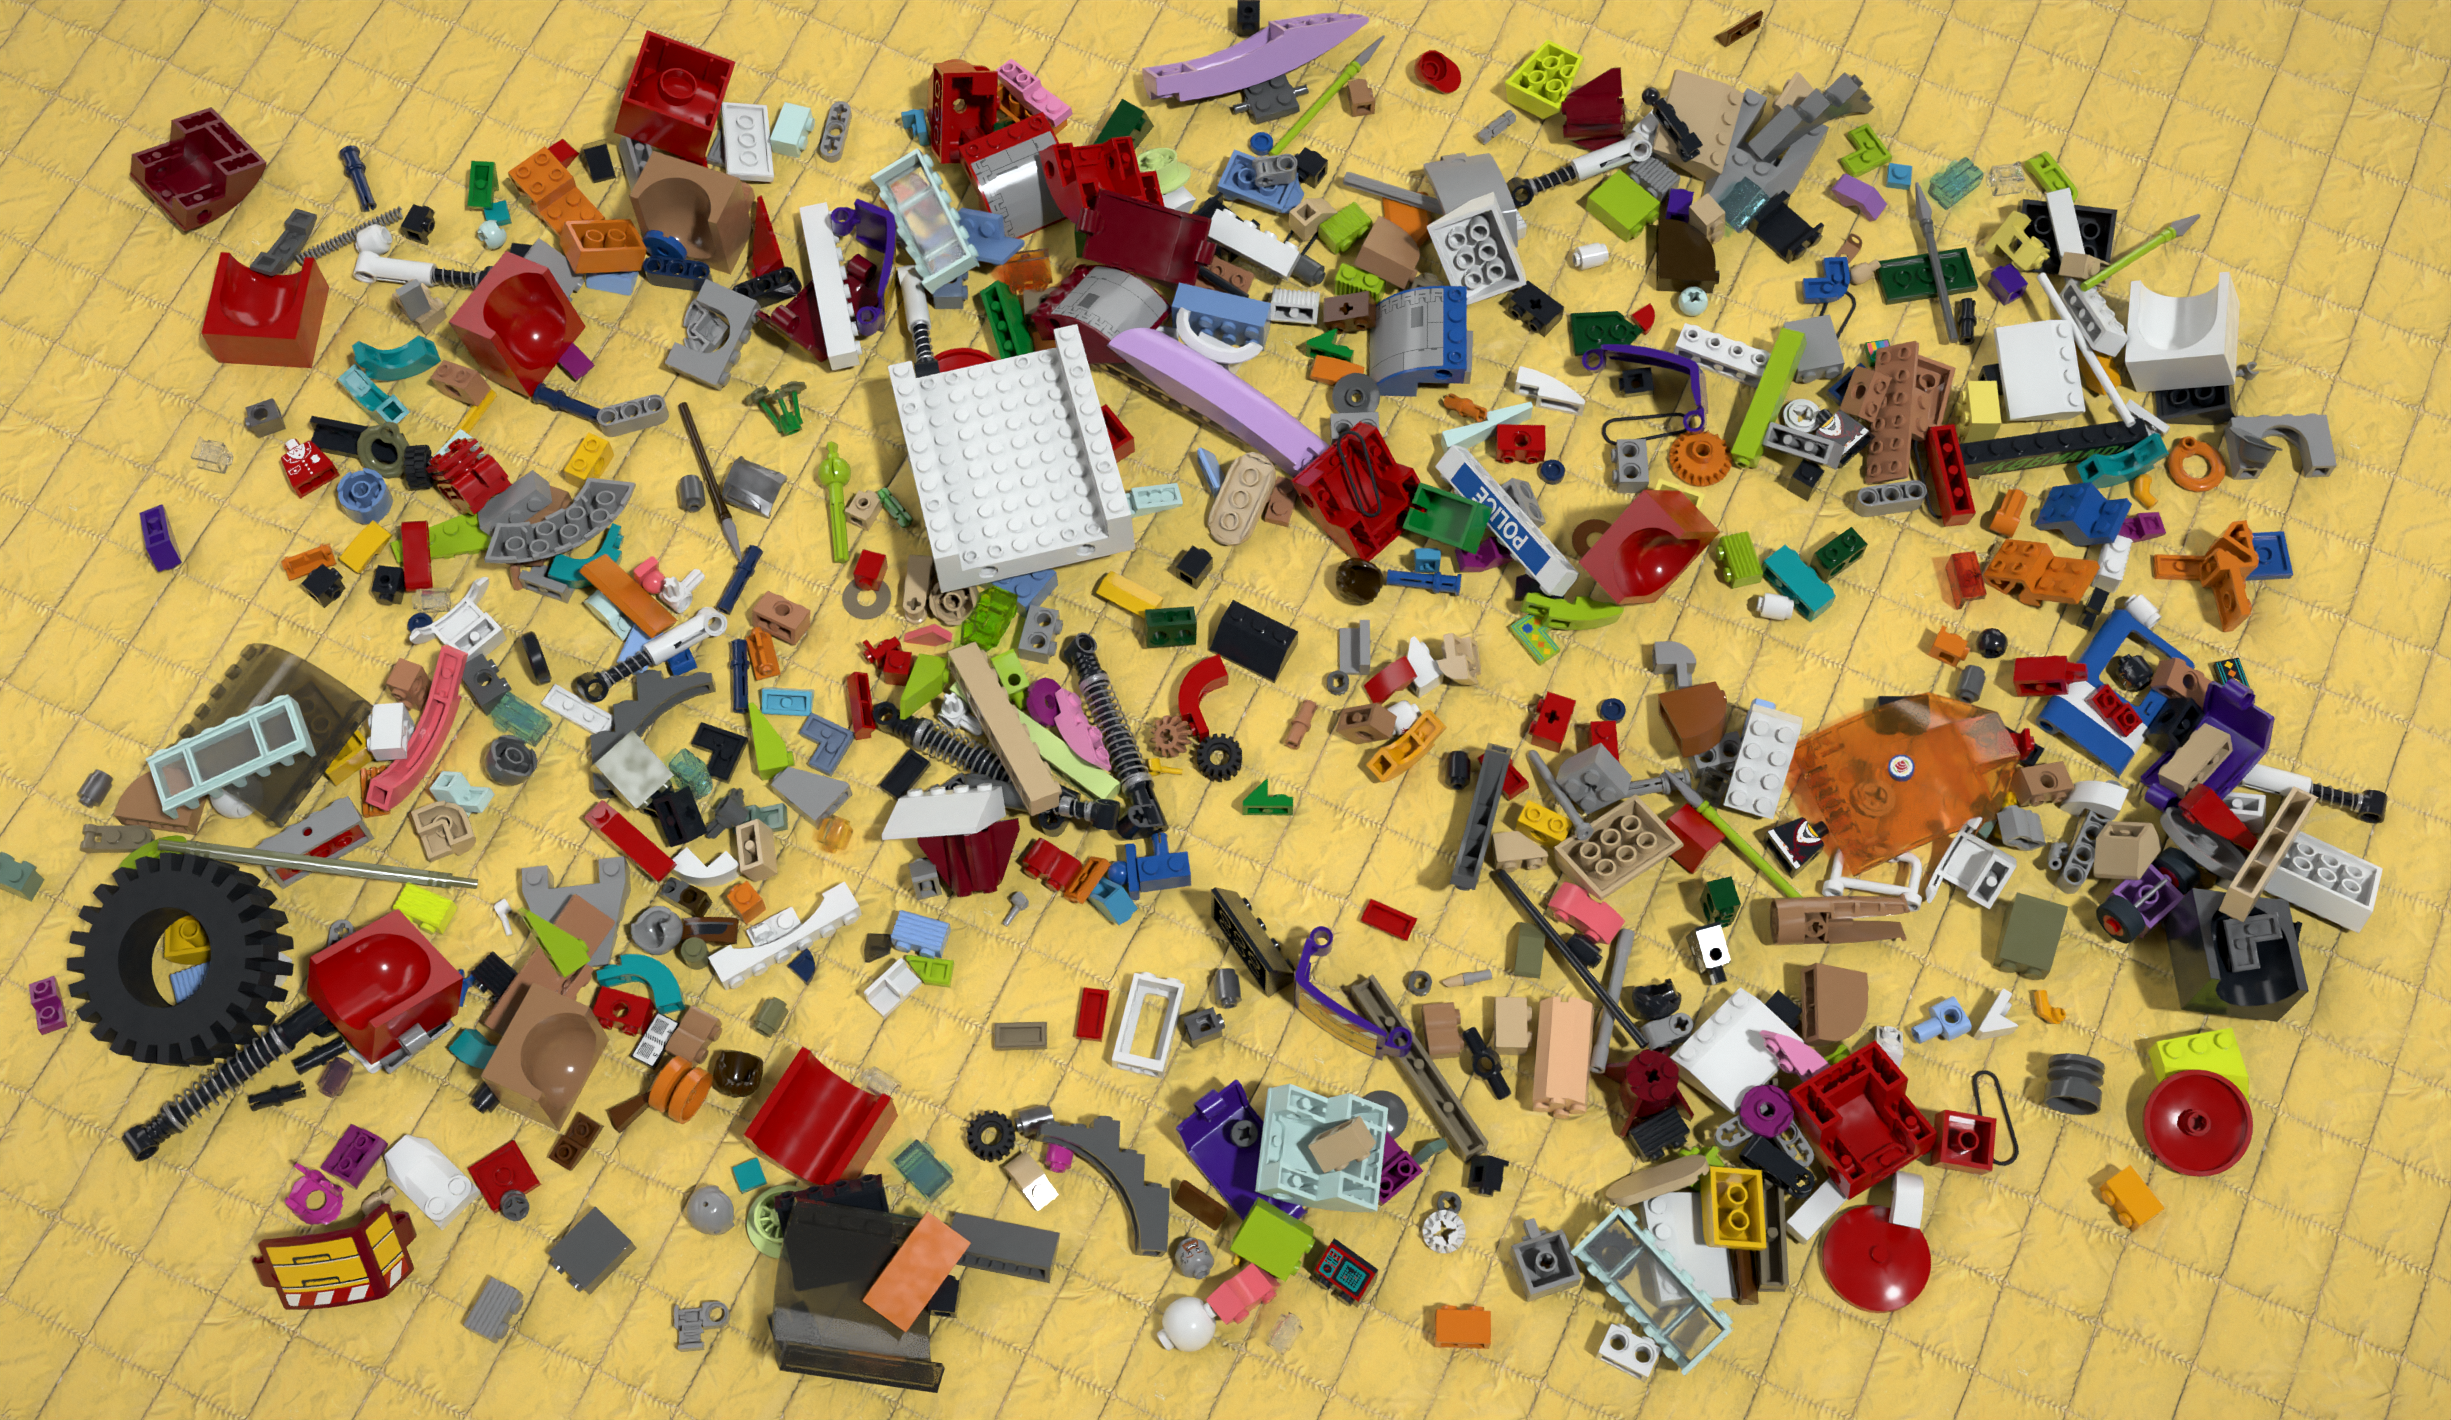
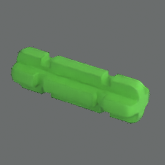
[877,487,913,528]

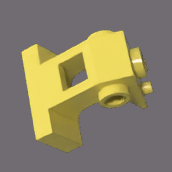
[1984,210,2050,271]

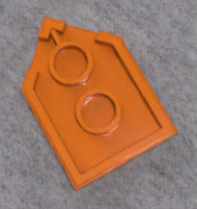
[1382,192,1432,248]

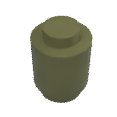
[681,937,711,970]
[753,997,789,1038]

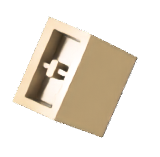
[1770,72,1814,121]
[2094,821,2163,880]

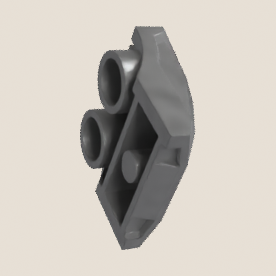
[722,456,787,519]

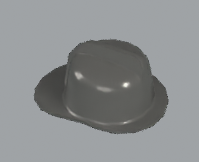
[2229,427,2283,469]

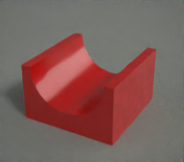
[743,1046,898,1187]

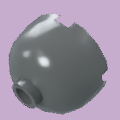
[484,735,538,786]

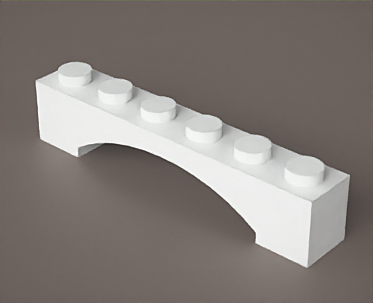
[708,881,862,991]

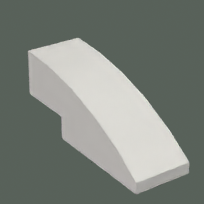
[1514,366,1585,416]
[1786,1178,1847,1246]

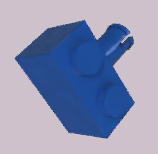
[1137,833,1191,893]

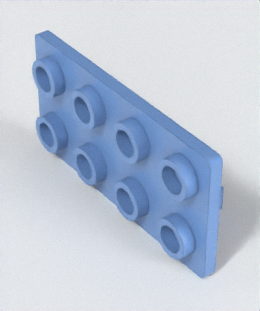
[922,208,1025,265]

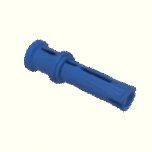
[1387,569,1462,596]

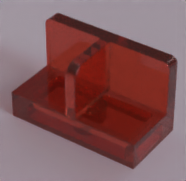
[1945,551,1987,610]

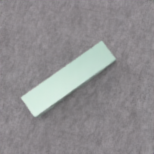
[1441,402,1533,454]
[1125,483,1183,518]

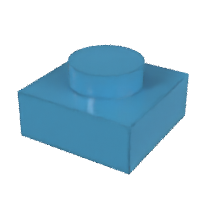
[1886,163,1912,190]

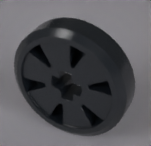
[521,631,552,685]

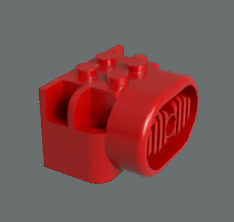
[927,59,1000,164]

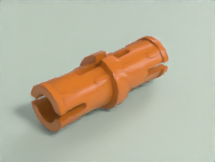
[1444,393,1487,422]

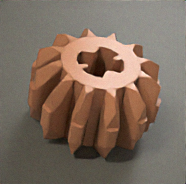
[1149,715,1192,757]

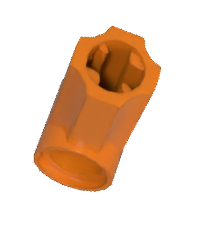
[1989,489,2028,538]

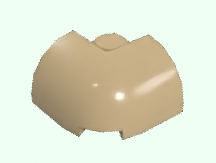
[1437,633,1481,685]
[411,800,476,862]

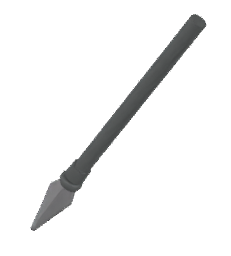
[1915,182,1959,343]

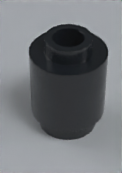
[1445,751,1471,790]
[1566,933,1603,969]
[471,1081,500,1114]

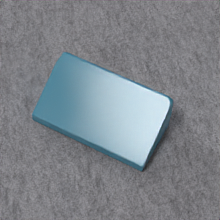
[762,687,814,716]

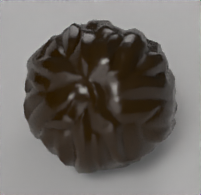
[1335,558,1384,605]
[713,1050,763,1098]

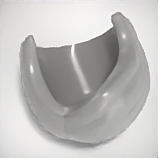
[631,906,683,955]
[687,1185,734,1236]

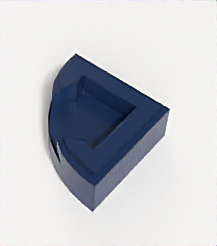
[789,948,815,985]

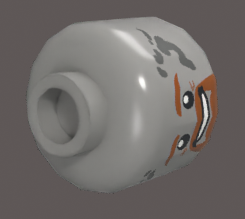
[1175,1237,1214,1279]

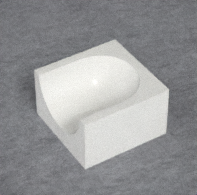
[2125,272,2240,392]

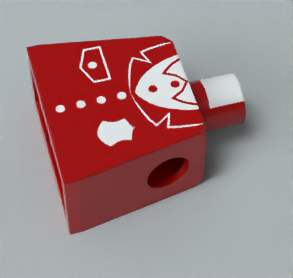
[281,439,340,499]

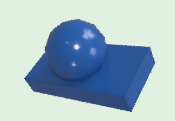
[1107,843,1140,900]

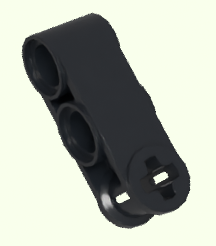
[1738,1134,1815,1199]

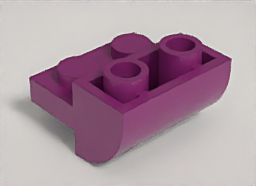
[320,1124,388,1190]
[1378,1132,1423,1206]

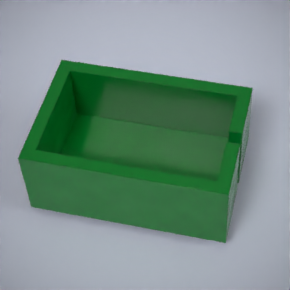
[1403,482,1493,555]

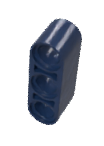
[643,256,713,292]

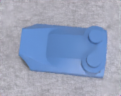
[1217,149,1304,214]

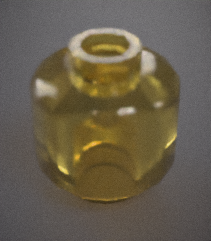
[816,815,853,854]

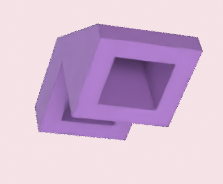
[1831,174,1887,222]

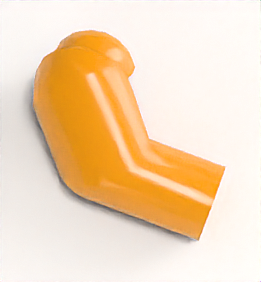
[2134,474,2158,510]
[2034,990,2066,1024]

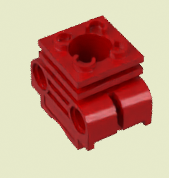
[426,438,512,515]

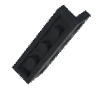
[310,416,406,465]

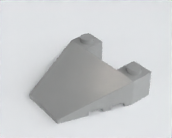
[522,856,631,967]

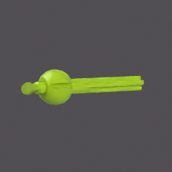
[818,441,851,564]

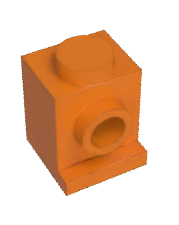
[1928,625,1970,668]

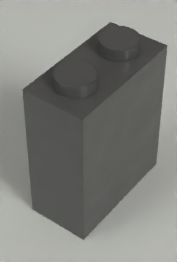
[548,1206,637,1295]

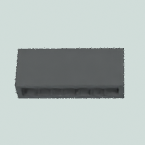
[951,1212,1060,1283]

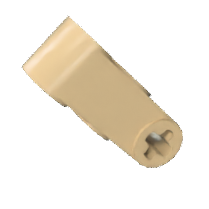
[903,555,935,625]

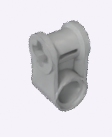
[1252,154,1297,187]
[1640,1013,1693,1052]

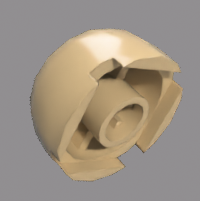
[929,582,980,625]

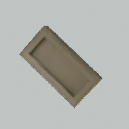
[995,1022,1047,1051]

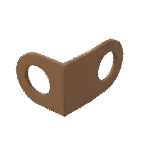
[1835,233,1863,264]

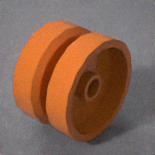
[648,1056,713,1124]

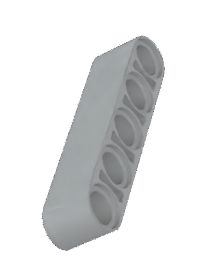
[2057,780,2122,894]

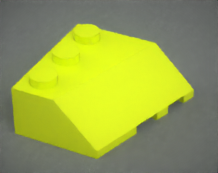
[1505,39,1584,119]
[2148,1027,2249,1103]

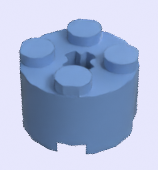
[337,468,393,524]

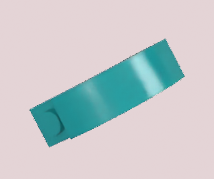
[352,335,441,381]
[337,363,410,429]
[2076,433,2169,488]
[548,523,624,589]
[596,954,686,1015]
[448,1029,497,1069]

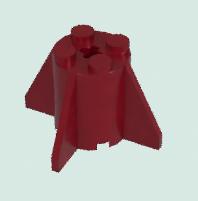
[1561,67,1626,151]
[917,818,1020,897]
[1600,1047,1694,1139]

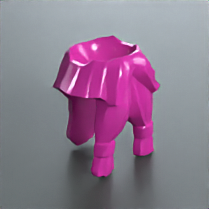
[284,1163,344,1225]

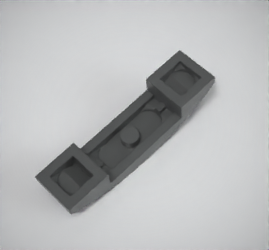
[250,208,317,276]

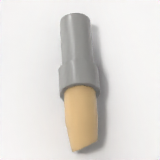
[1442,969,1492,988]

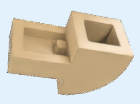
[1003,1151,1058,1211]

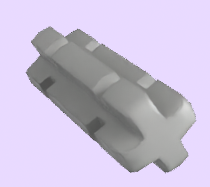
[1477,110,1516,144]

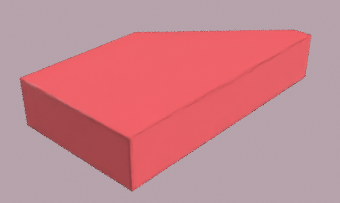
[904,624,952,647]

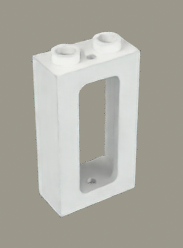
[1112,972,1185,1079]

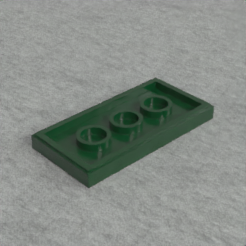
[1876,247,1979,305]

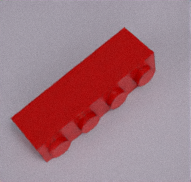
[1924,424,1976,527]

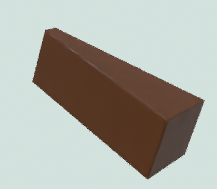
[609,1091,651,1133]

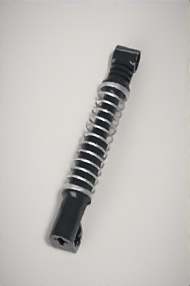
[122,1000,339,1162]

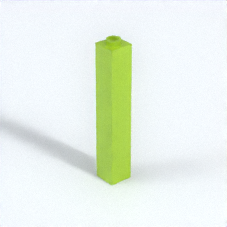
[1731,327,1807,469]

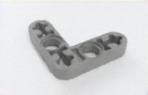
[1714,1105,1814,1169]

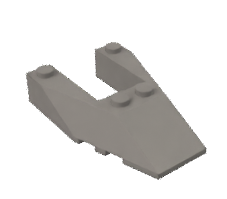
[1703,88,1829,233]

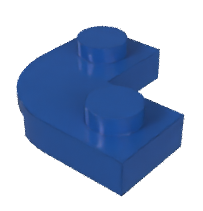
[1802,257,1850,303]

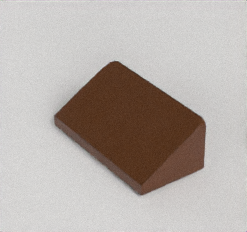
[1716,10,1763,47]
[1174,1180,1227,1231]
[1733,1249,1759,1305]

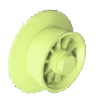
[1137,148,1191,195]
[747,1185,804,1259]

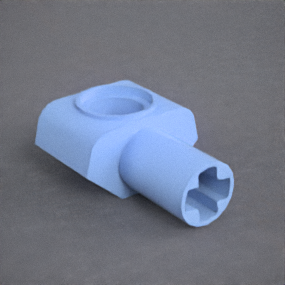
[1911,996,1972,1044]

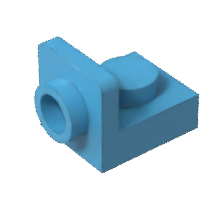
[901,109,929,146]
[1414,548,1441,572]

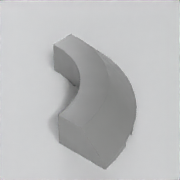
[484,478,636,563]

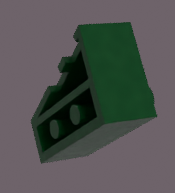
[1093,99,1154,149]

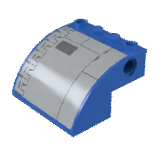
[1369,286,1467,397]

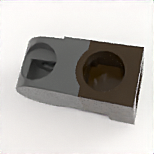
[659,877,713,917]

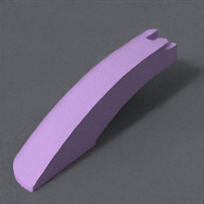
[1142,13,1369,101]
[1107,328,1330,478]

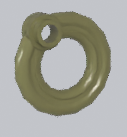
[357,422,409,479]

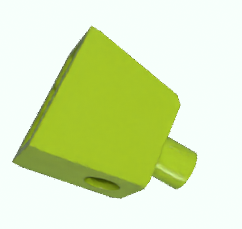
[991,649,1030,711]

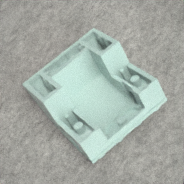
[1255,1084,1388,1212]

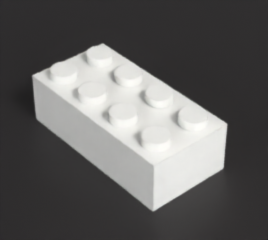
[1724,704,1803,820]

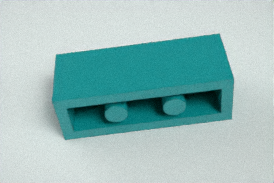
[1761,544,1836,623]

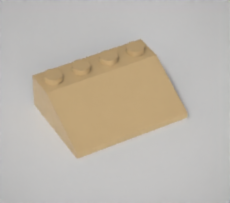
[1651,69,1744,181]
[1554,794,1683,900]

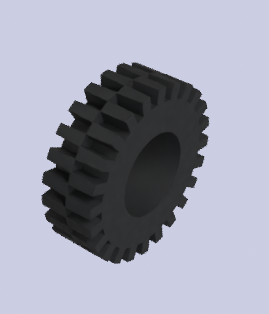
[67,852,294,1067]

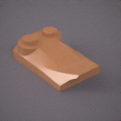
[1911,354,1956,444]

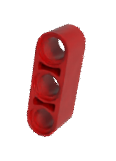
[401,520,433,592]

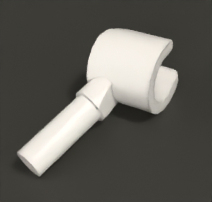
[494,899,513,936]
[349,1048,383,1074]

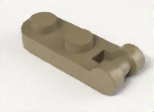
[80,824,155,853]

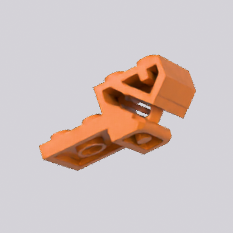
[508,146,605,238]
[2198,520,2259,632]
[1983,539,2100,606]

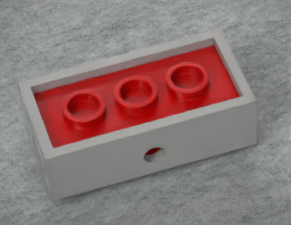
[255,796,375,889]

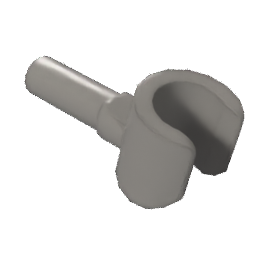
[2236,362,2259,381]
[1002,891,1029,927]

